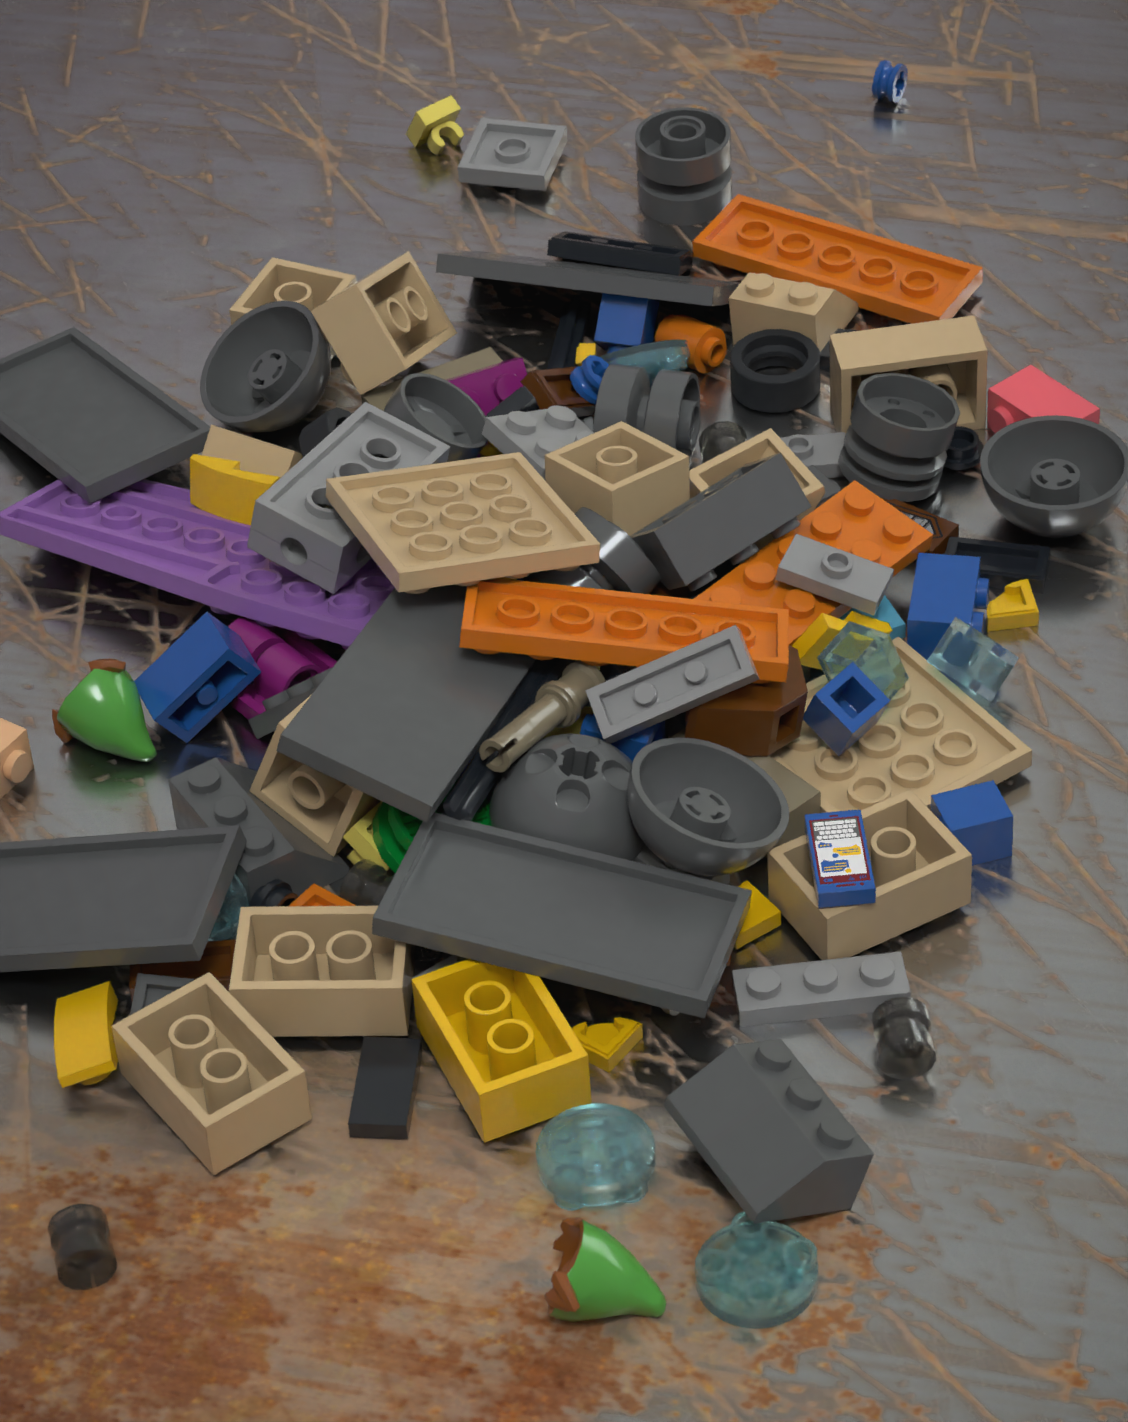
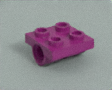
[228,617,337,720]

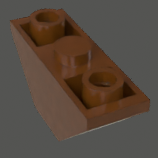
[684,645,808,757]

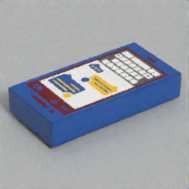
[804,809,876,908]

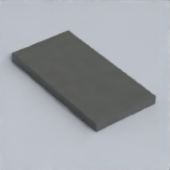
[436,251,740,306]
[0,327,210,504]
[276,584,537,822]
[372,812,752,1018]
[0,825,247,972]

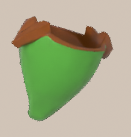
[52,658,157,763]
[545,1217,666,1322]

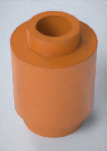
[655,314,727,373]

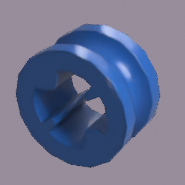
[872,60,908,103]
[570,355,609,404]

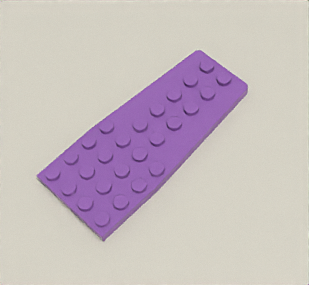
[0,479,395,650]

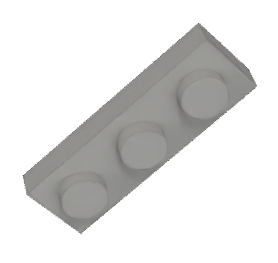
[585,625,760,744]
[732,951,911,1027]

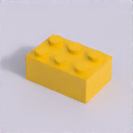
[411,959,592,1143]

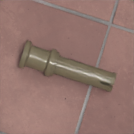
[479,660,606,772]

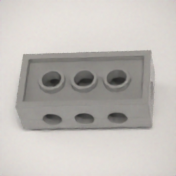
[247,402,451,594]

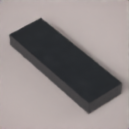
[547,231,694,276]

